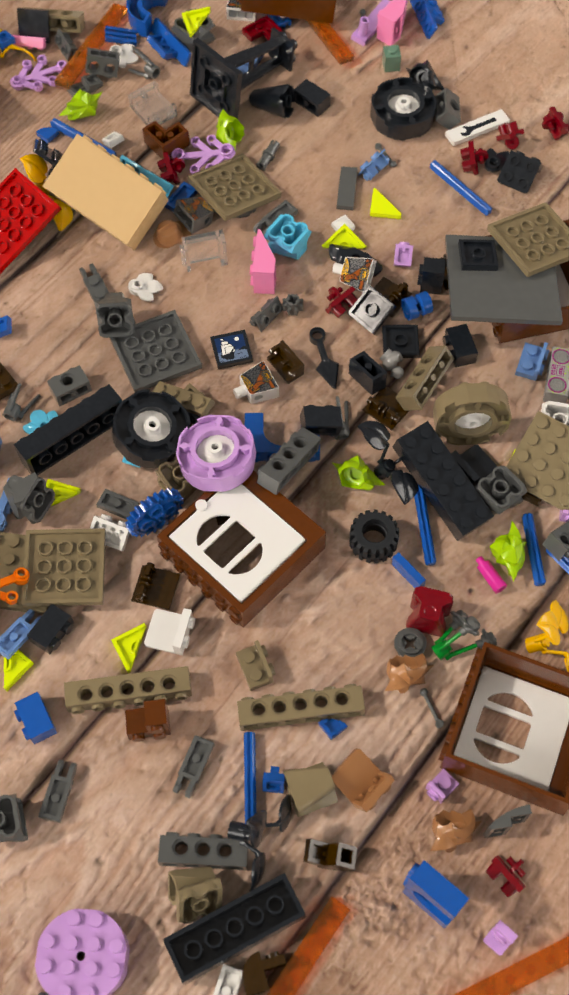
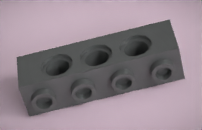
[257,427,321,495]
[158,832,249,871]

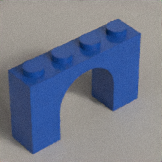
[245,413,320,463]
[403,860,469,929]

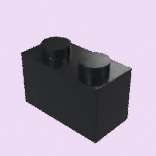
[294,79,331,117]
[417,257,446,295]
[443,324,478,368]
[349,351,387,395]
[300,405,343,436]
[27,604,74,655]

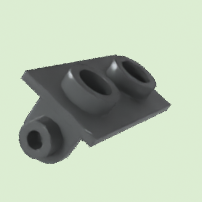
[55,28,79,61]
[250,296,283,332]

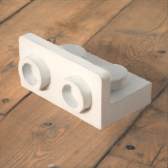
[90,514,130,551]

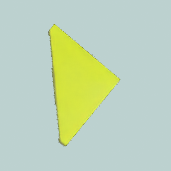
[182,6,211,37]
[370,188,401,219]
[322,224,367,249]
[46,479,81,506]
[111,623,147,673]
[3,649,34,691]

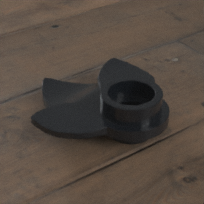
[485,148,509,173]

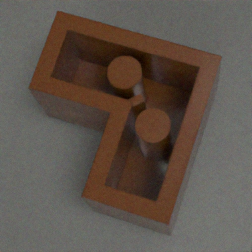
[142,121,190,159]
[125,699,171,742]

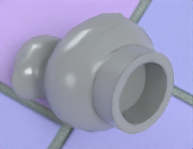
[379,348,404,379]

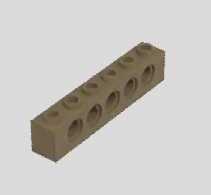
[64,666,192,714]
[237,684,365,731]

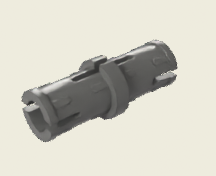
[256,140,280,171]

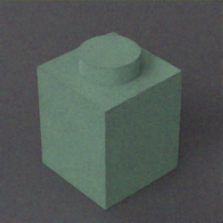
[382,45,401,73]

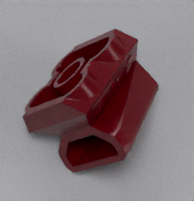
[406,586,454,637]

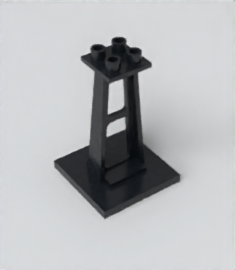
[190,27,298,119]

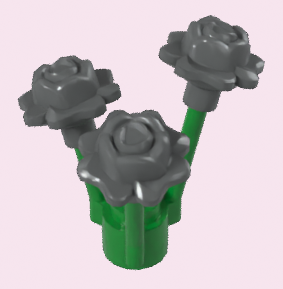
[431,610,497,660]

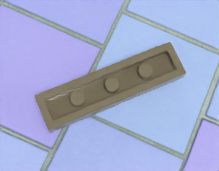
[152,381,215,417]

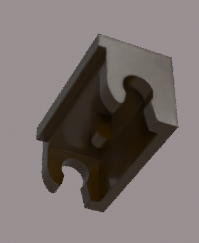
[267,340,304,384]

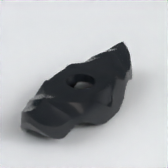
[329,244,383,278]

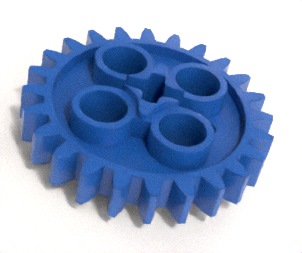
[125,488,184,537]

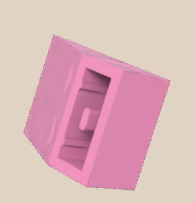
[376,0,408,46]
[250,229,276,294]

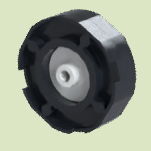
[370,77,437,141]
[112,389,190,468]

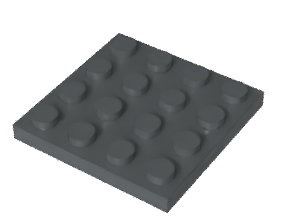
[110,310,202,392]

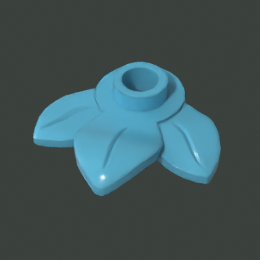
[23,410,58,434]

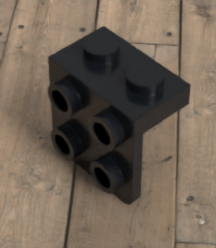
[497,150,543,194]
[451,445,498,486]

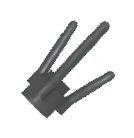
[129,46,160,80]
[3,383,41,421]
[330,396,350,440]

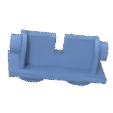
[358,149,390,180]

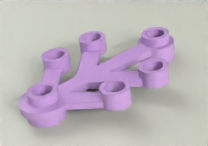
[10,55,70,92]
[171,135,235,175]

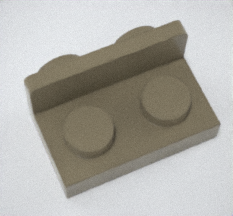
[236,640,275,691]

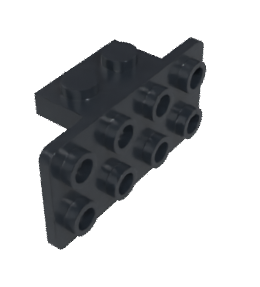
[33,138,63,178]

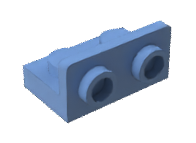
[515,342,550,381]

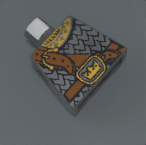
[174,197,216,234]

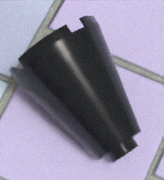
[249,84,295,118]

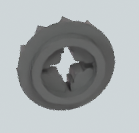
[394,628,427,657]

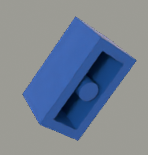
[14,692,57,745]

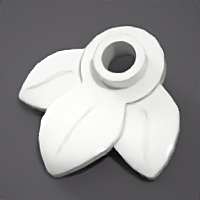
[109,44,139,68]
[128,273,163,302]

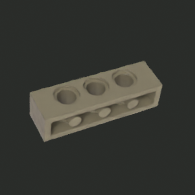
[23,7,85,33]
[396,345,454,411]

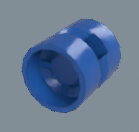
[401,291,433,321]

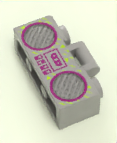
[543,346,569,403]

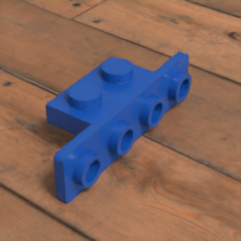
[410,0,445,39]
[147,18,191,67]

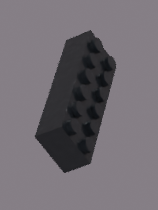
[14,384,122,475]
[392,421,494,541]
[163,873,306,985]

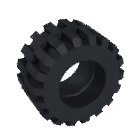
[349,509,399,564]

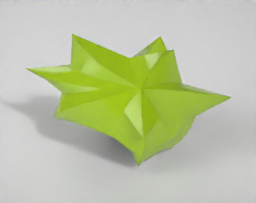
[59,89,102,120]
[215,109,245,153]
[332,455,385,491]
[489,522,527,582]

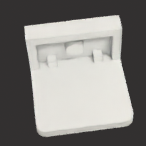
[144,608,195,656]

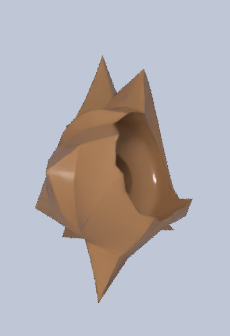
[385,653,434,693]
[430,809,482,852]

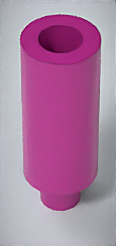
[476,556,507,594]

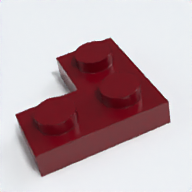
[242,15,283,42]

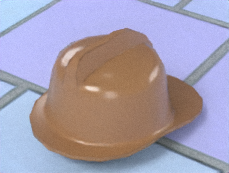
[153,220,192,248]

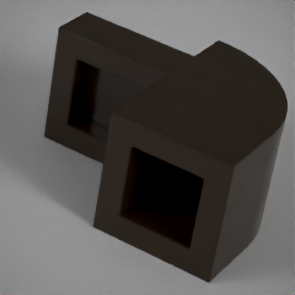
[303,839,357,871]
[242,951,286,995]

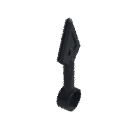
[309,327,339,389]

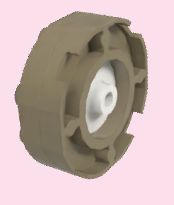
[433,382,512,445]

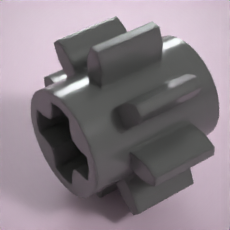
[282,294,303,316]

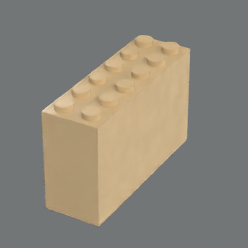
[43,134,169,251]

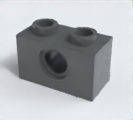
[435,88,461,130]
[47,365,92,407]

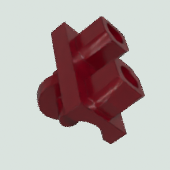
[542,106,569,140]
[496,121,525,150]
[460,141,488,175]
[157,151,185,185]
[325,286,358,318]
[486,855,526,897]

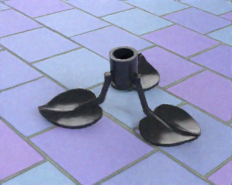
[357,421,418,505]
[227,794,292,892]

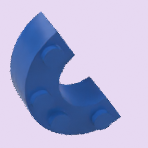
[126,0,168,38]

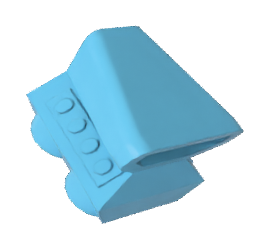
[264,214,312,260]

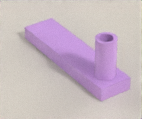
[351,0,390,47]

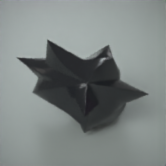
[406,60,445,91]

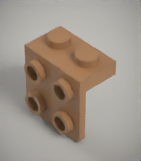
[331,748,395,812]

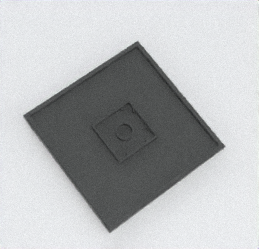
[445,235,563,325]

